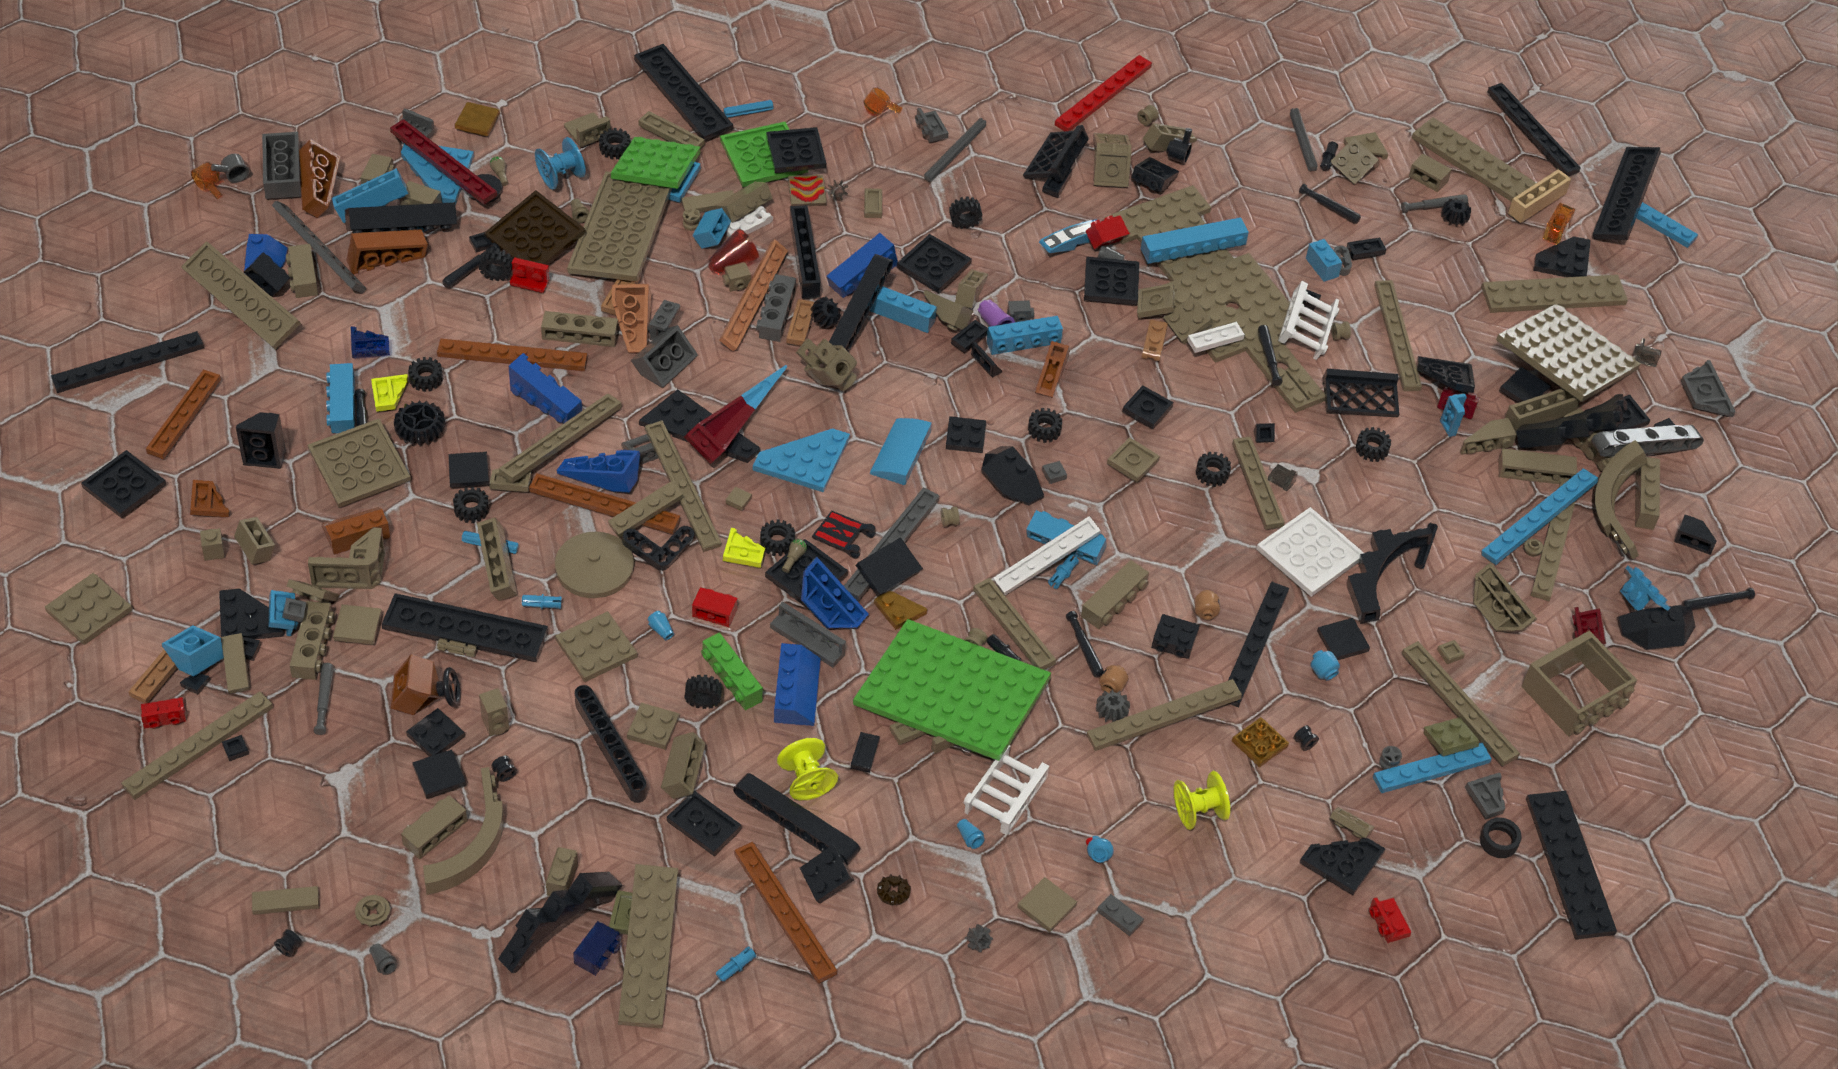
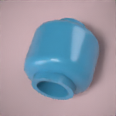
[1310,650,1340,681]

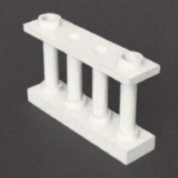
[1278,281,1339,360]
[963,745,1049,835]

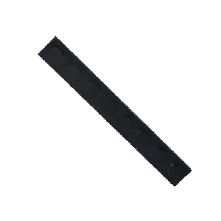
[1487,83,1581,176]
[51,331,204,393]
[1228,581,1289,708]

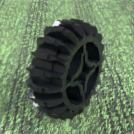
[394,399,446,446]

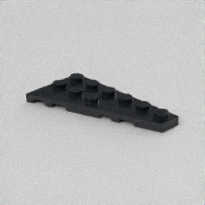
[639,389,760,463]

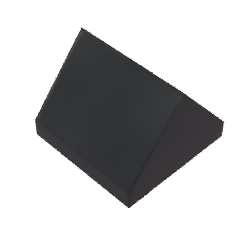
[1254,423,1275,442]

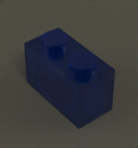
[573,921,621,976]

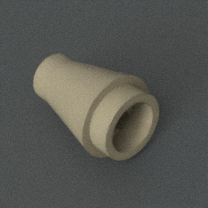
[570,199,589,223]

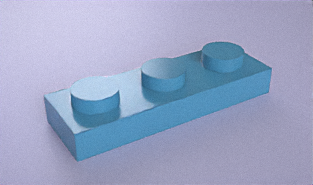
[669,162,701,202]

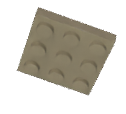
[45,573,133,645]
[555,611,638,682]

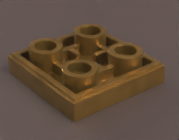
[455,102,500,136]
[1232,717,1289,767]

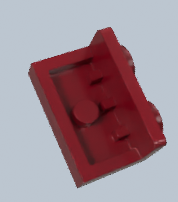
[1437,386,1480,419]
[1572,607,1606,644]

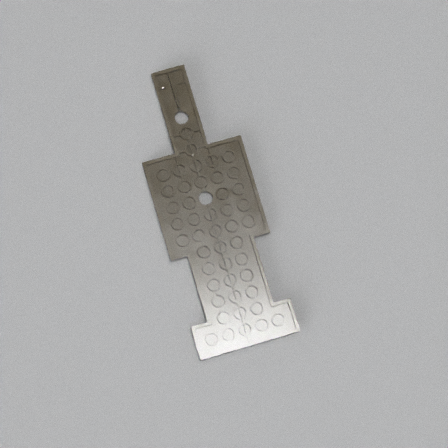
[1105,185,1326,413]

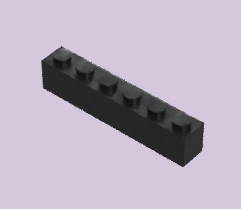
[345,202,457,233]
[789,205,821,299]

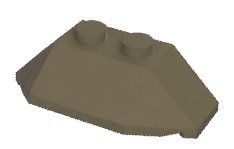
[1473,562,1537,632]

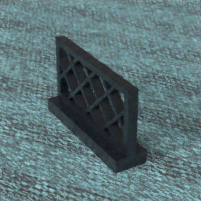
[1023,125,1089,182]
[1322,368,1400,417]

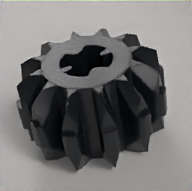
[1441,198,1471,227]
[810,297,842,329]

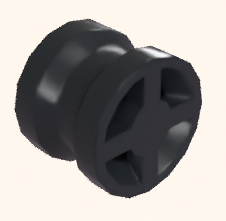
[1293,725,1319,751]
[491,755,517,782]
[274,929,302,957]

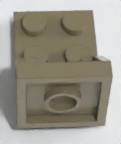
[1093,133,1131,187]
[308,528,385,589]

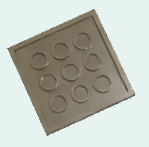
[307,419,411,508]

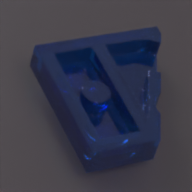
[351,326,390,358]

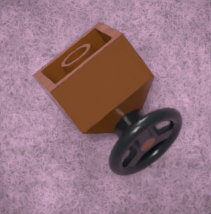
[391,654,461,715]

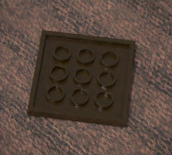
[484,190,586,265]

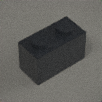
[243,252,290,297]

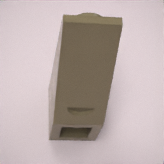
[1460,418,1517,455]

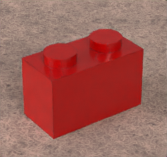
[1086,215,1130,250]
[692,587,738,627]

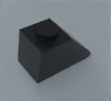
[1674,514,1717,555]

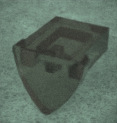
[1268,464,1298,491]

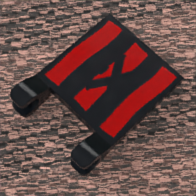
[812,510,876,559]

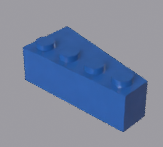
[826,233,898,298]
[508,353,582,424]

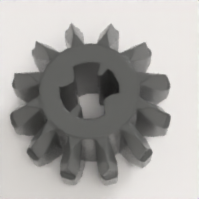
[1096,689,1130,723]

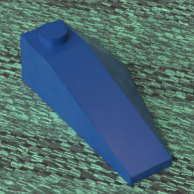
[244,234,288,275]
[556,450,640,492]

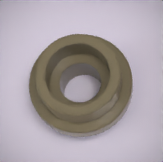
[1524,539,1543,557]

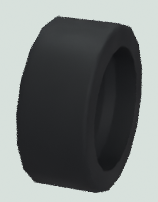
[1480,817,1522,858]

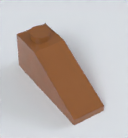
[1035,341,1070,398]

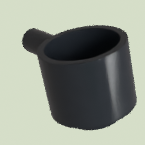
[1166,128,1192,164]

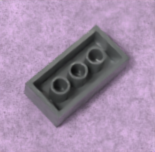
[262,132,301,199]

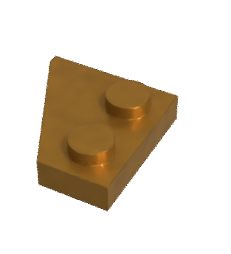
[874,590,927,630]

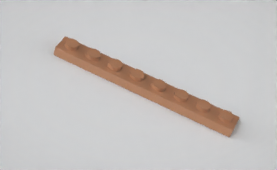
[719,239,788,351]

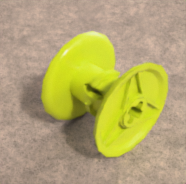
[777,738,838,801]
[1173,770,1230,830]

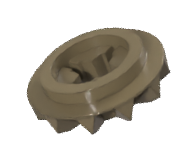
[355,895,390,927]

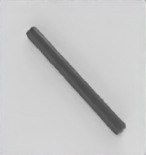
[924,118,986,182]

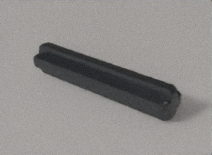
[1414,522,1438,569]

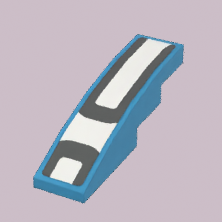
[1039,219,1097,253]

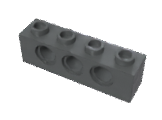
[756,274,796,342]

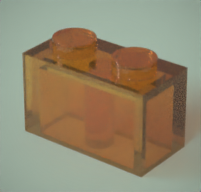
[1543,203,1576,244]

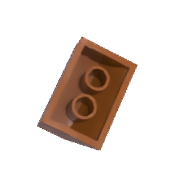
[321,507,390,555]

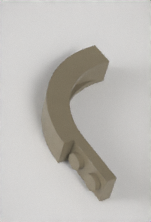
[1595,440,1648,559]
[423,767,504,895]

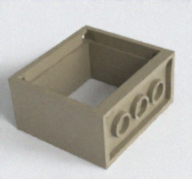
[1522,631,1637,737]

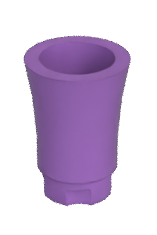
[977,299,1015,327]

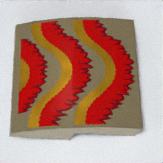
[788,175,826,206]

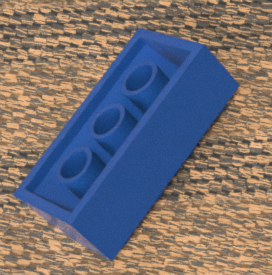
[774,643,821,726]

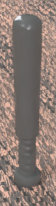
[1401,194,1468,212]
[313,663,334,735]

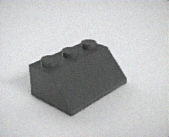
[631,325,698,388]

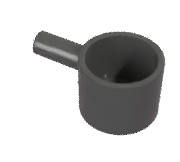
[211,154,249,183]

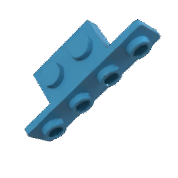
[1620,566,1670,611]

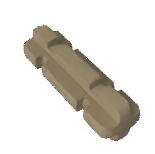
[437,638,477,657]

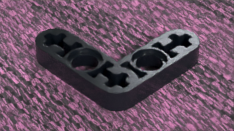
[622,526,694,571]

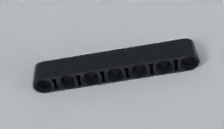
[829,254,893,352]
[574,685,647,803]
[733,773,860,865]

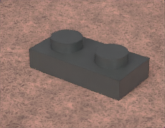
[1097,894,1144,936]

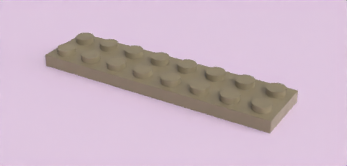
[1412,117,1536,202]
[181,241,301,350]
[1481,275,1628,313]
[618,864,678,1029]

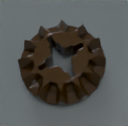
[877,874,911,905]

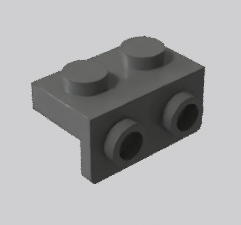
[400,108,435,139]
[915,108,949,143]
[648,300,680,340]

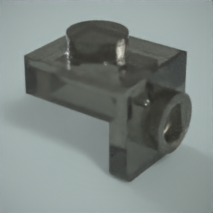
[1633,338,1662,367]

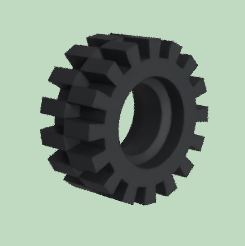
[599,128,631,160]
[949,196,983,229]
[479,248,513,281]
[408,357,443,392]
[1028,408,1062,443]
[1356,427,1391,462]
[1196,452,1231,487]
[453,487,489,523]
[760,519,795,556]
[684,675,722,709]

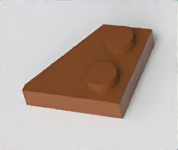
[190,480,229,518]

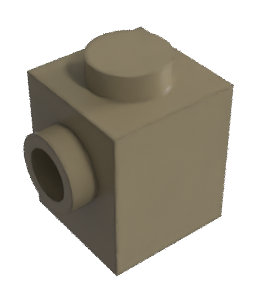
[722,262,751,292]
[200,528,225,561]

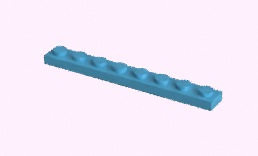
[1482,468,1598,565]

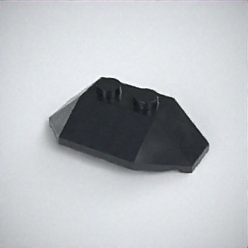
[981,446,1044,506]
[1617,605,1696,650]

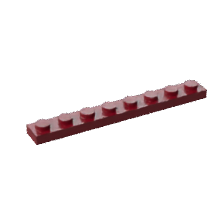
[390,119,497,205]

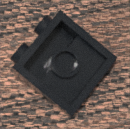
[1131,157,1179,192]
[1151,614,1200,659]

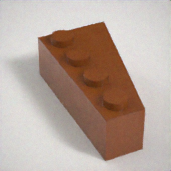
[299,139,340,218]
[346,230,428,274]

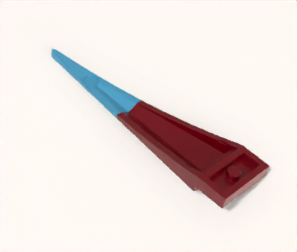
[684,365,787,464]

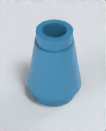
[647,611,674,641]
[957,819,985,849]

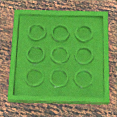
[720,122,808,187]
[611,137,700,189]

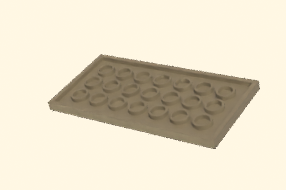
[567,171,672,282]

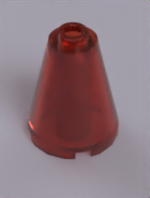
[708,228,759,274]

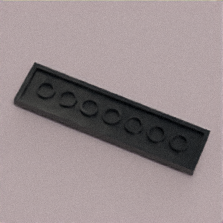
[634,44,733,141]
[1593,147,1661,240]
[382,593,548,662]
[1526,791,1617,940]

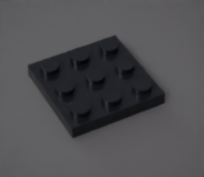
[766,127,827,173]
[897,234,972,293]
[1084,256,1139,305]
[81,450,166,518]
[765,539,848,609]

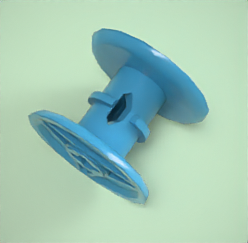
[535,137,586,190]

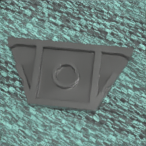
[1681,360,1736,417]

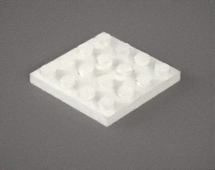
[1256,507,1364,597]

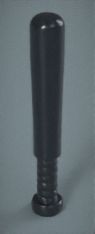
[1299,184,1361,224]
[442,243,500,288]
[1258,325,1283,386]
[354,389,367,426]
[1682,588,1755,610]
[1066,611,1104,678]

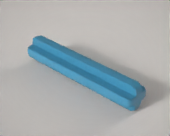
[723,100,773,118]
[462,531,519,554]

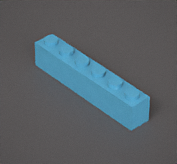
[1140,217,1249,264]

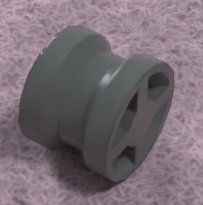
[1379,746,1402,770]

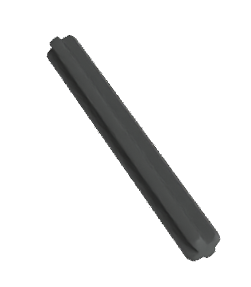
[1290,108,1318,171]

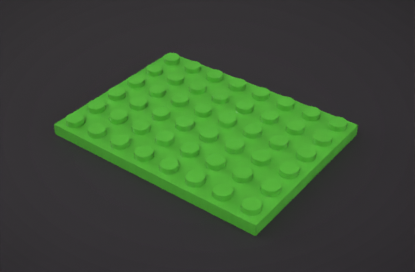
[853,619,1051,761]

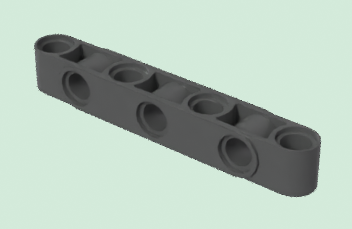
[1591,425,1704,457]

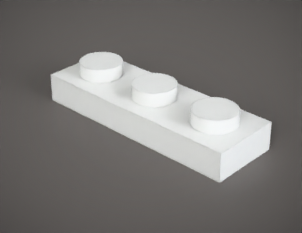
[1187,322,1245,353]

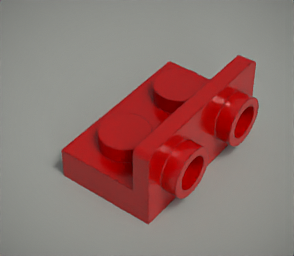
[510,257,550,293]
[141,697,186,729]
[1369,897,1412,943]

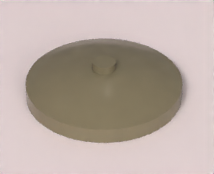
[555,532,634,598]

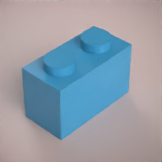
[692,208,731,248]
[1306,239,1342,282]

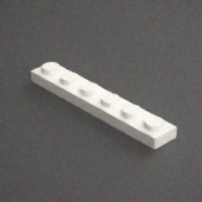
[993,516,1101,596]

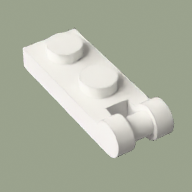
[725,206,773,241]

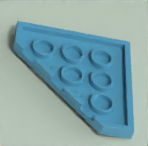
[401,143,474,205]
[753,428,850,492]

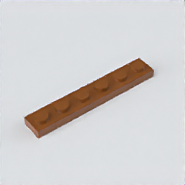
[146,369,221,459]

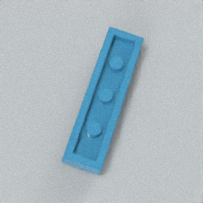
[1636,202,1698,248]

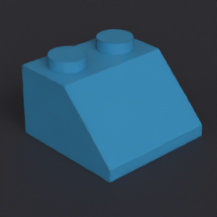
[162,625,224,676]

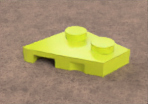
[371,374,408,412]
[723,528,765,568]

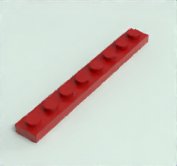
[1054,55,1152,131]

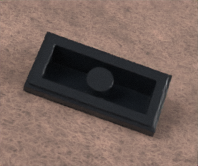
[971,341,1003,378]

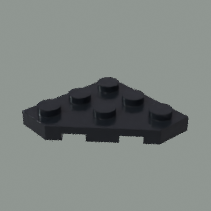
[1533,236,1591,277]
[1416,356,1475,394]
[219,588,284,639]
[1300,838,1385,895]

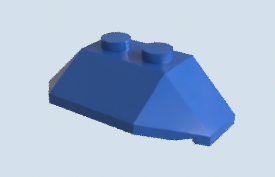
[801,557,869,629]

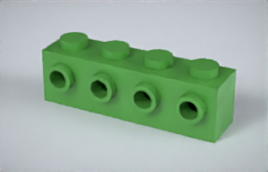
[701,632,763,710]

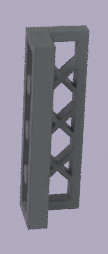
[770,601,846,668]

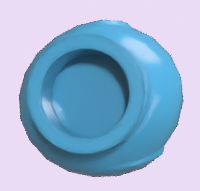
[1086,836,1114,863]

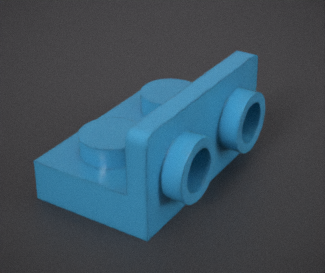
[1440,394,1467,437]
[268,590,298,636]

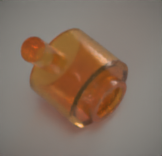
[863,87,902,115]
[191,162,222,199]

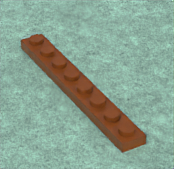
[437,338,588,372]
[529,473,680,534]
[734,841,837,984]

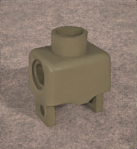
[796,339,857,391]

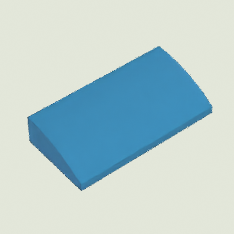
[870,418,932,485]

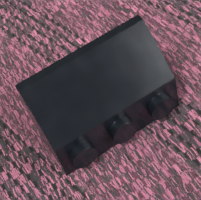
[236,412,286,469]

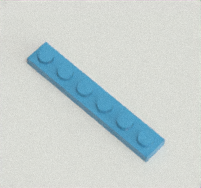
[1373,743,1492,793]

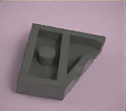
[1465,772,1505,819]

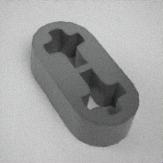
[1333,246,1352,276]

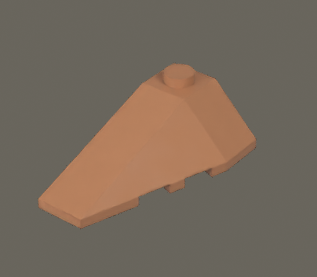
[612,284,651,353]

